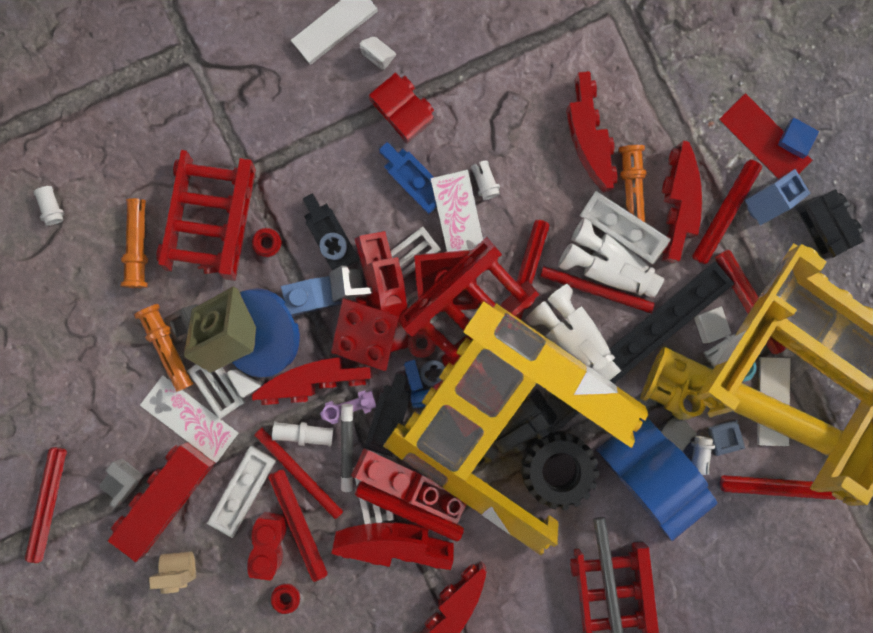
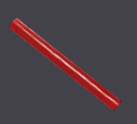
[540,266,655,314]
[254,427,344,520]

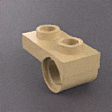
[149,552,196,594]

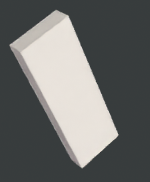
[291,0,378,65]
[579,191,671,264]
[757,357,790,446]
[207,446,277,538]

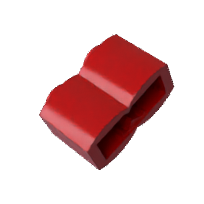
[369,72,434,144]
[247,512,287,581]

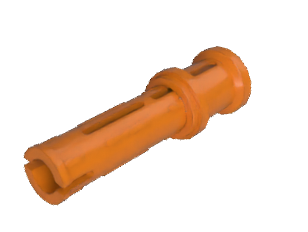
[618,145,647,222]
[120,198,148,288]
[134,304,193,392]

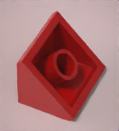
[414,249,479,312]

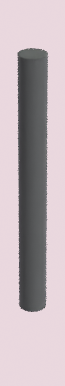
[593,517,623,633]

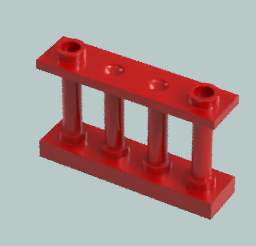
[156,150,256,281]
[399,237,540,367]
[570,541,659,633]

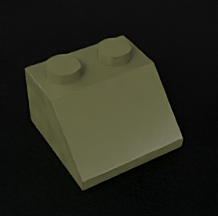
[184,286,256,373]

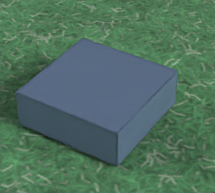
[707,419,745,456]

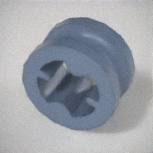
[319,233,347,260]
[420,360,445,386]

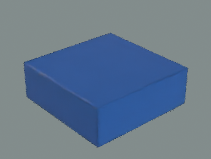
[777,118,819,159]
[404,359,423,391]

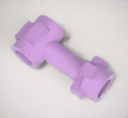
[320,390,377,424]

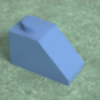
[745,169,811,225]
[281,276,342,316]

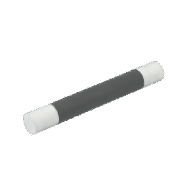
[341,404,353,492]

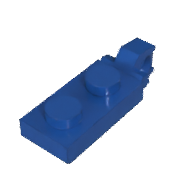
[379,142,437,215]

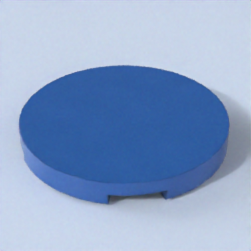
[232,288,300,377]

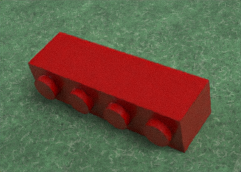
[108,442,215,563]

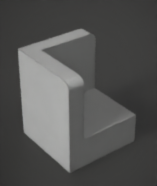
[329,266,373,302]
[100,458,145,508]

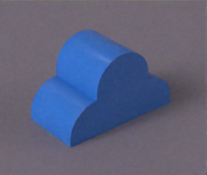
[596,418,718,542]

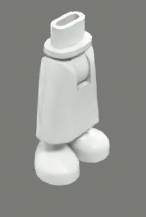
[558,218,664,298]
[525,284,621,381]

